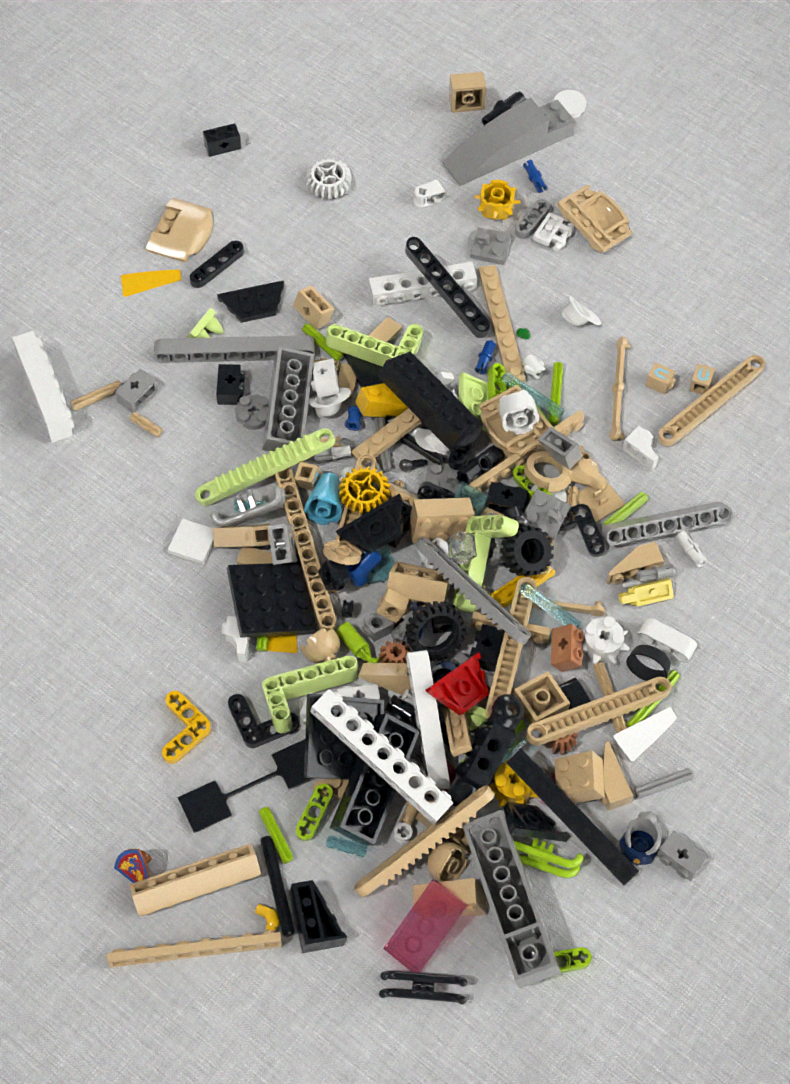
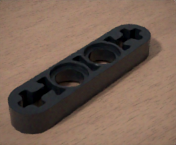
[189,240,244,288]

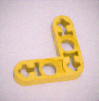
[162,691,211,764]

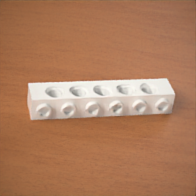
[369,262,477,306]

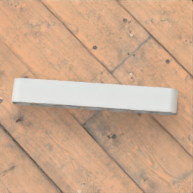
[406,650,450,790]

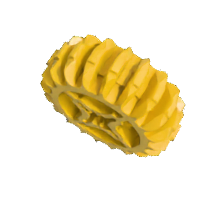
[339,465,390,515]

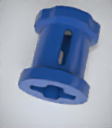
[345,406,363,431]

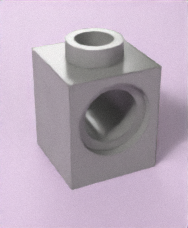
[362,612,394,642]

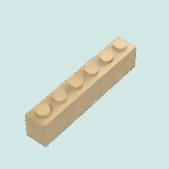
[129,843,261,916]

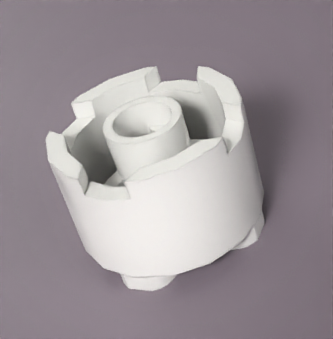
[498,390,539,435]

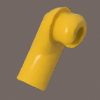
[255,903,280,931]

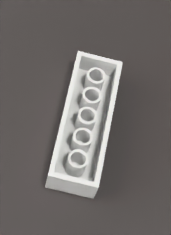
[12,331,74,443]

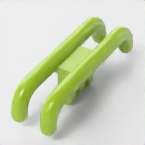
[514,838,583,878]

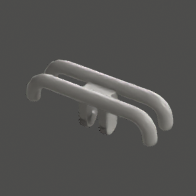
[210,486,286,527]

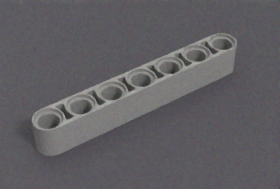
[601,502,733,545]

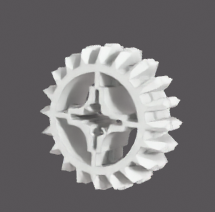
[306,157,352,200]

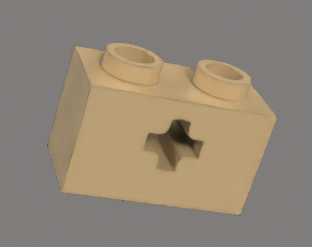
[293,285,334,329]

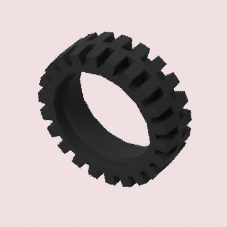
[405,601,466,661]

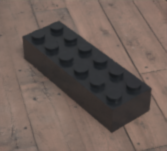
[378,351,484,452]
[330,713,420,846]

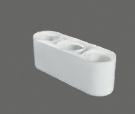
[637,618,697,662]

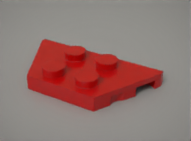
[425,652,489,716]

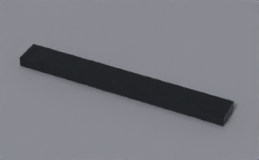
[506,749,639,886]

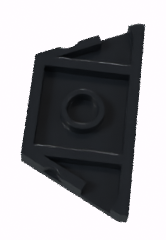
[217,280,284,323]
[336,494,403,554]
[504,802,570,842]

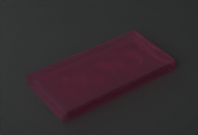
[383,879,468,973]

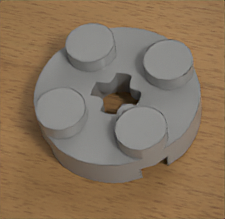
[235,395,269,430]

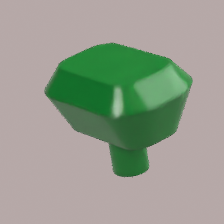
[516,328,530,340]

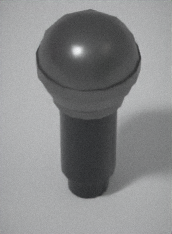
[399,459,428,472]
[506,515,529,528]

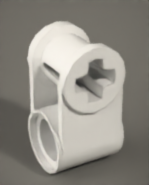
[414,180,447,209]

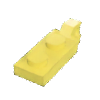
[618,578,674,607]

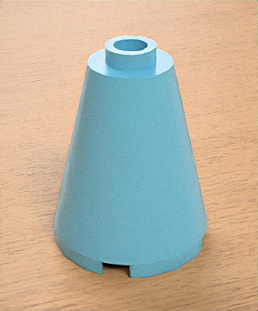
[304,473,342,525]

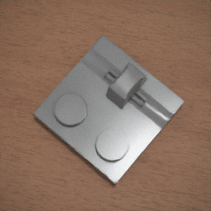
[470,227,512,265]
[423,461,463,499]
[523,489,571,540]

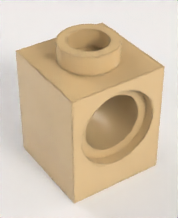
[376,588,409,623]

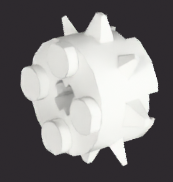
[582,616,630,664]

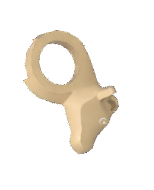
[524,446,607,492]

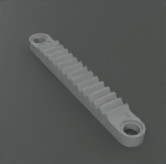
[415,537,531,644]

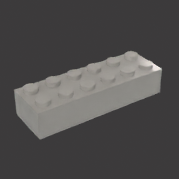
[262,346,314,451]

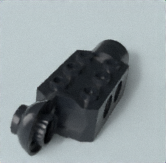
[447,694,524,807]

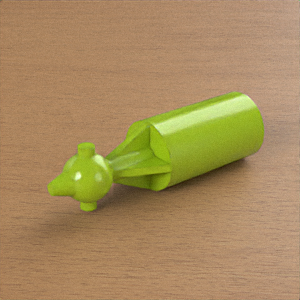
[336,622,380,663]

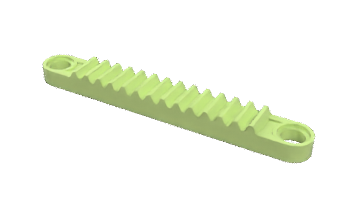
[195,428,335,506]

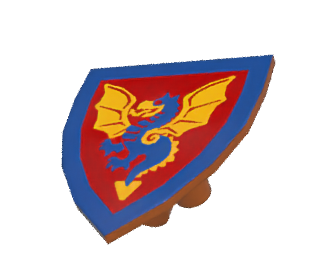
[114,849,152,883]

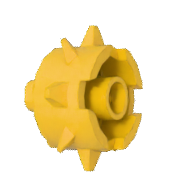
[474,180,521,220]
[489,757,538,807]

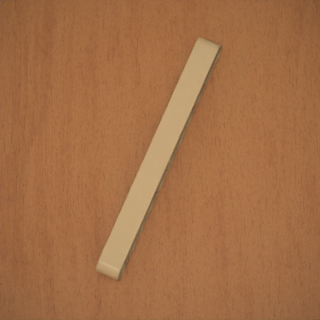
[274,467,336,631]

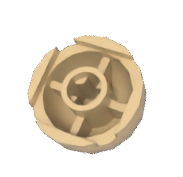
[300,626,340,663]
[427,842,468,882]

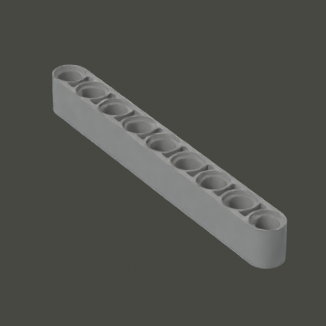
[154,335,315,363]

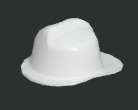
[562,296,601,326]
[308,387,351,418]
[415,429,451,456]

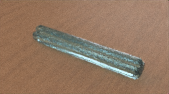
[502,372,564,418]
[519,583,581,628]

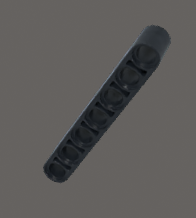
[405,237,490,338]

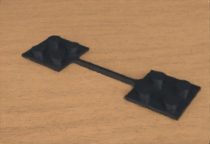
[177,739,313,833]

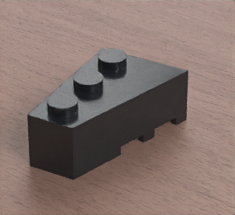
[289,880,347,953]

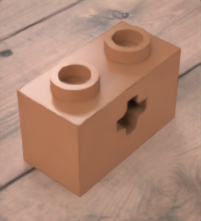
[551,624,584,672]

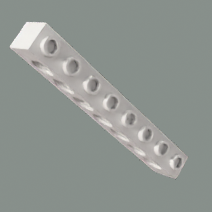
[310,689,453,825]

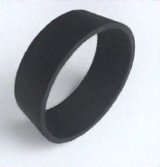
[626,645,671,681]

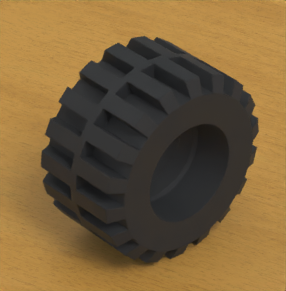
[500,526,554,576]

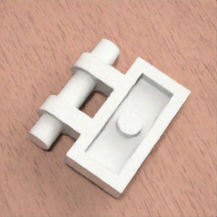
[533,212,575,252]

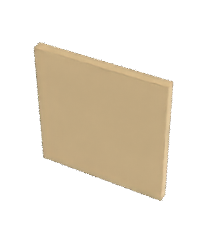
[576,482,625,523]

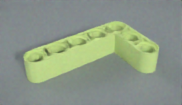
[326,324,423,367]
[453,515,519,614]
[262,656,359,733]

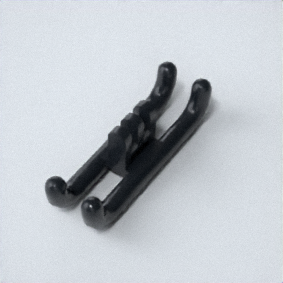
[379,970,467,1005]

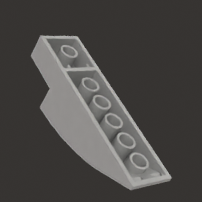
[442,98,576,186]
[462,810,561,988]

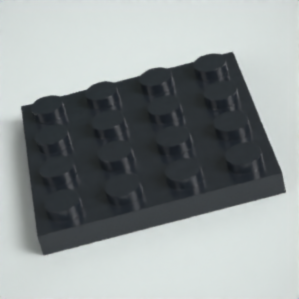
[227,562,317,638]
[304,694,385,780]

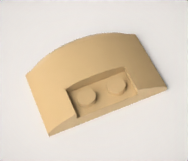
[557,185,633,253]
[146,198,213,262]
[480,385,554,456]

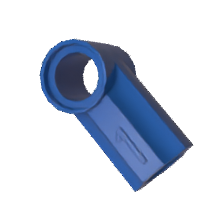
[346,551,382,587]

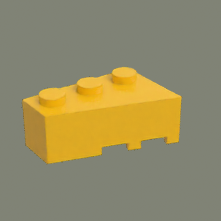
[355,383,408,417]

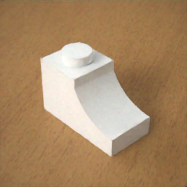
[623,426,658,471]
[222,616,250,662]

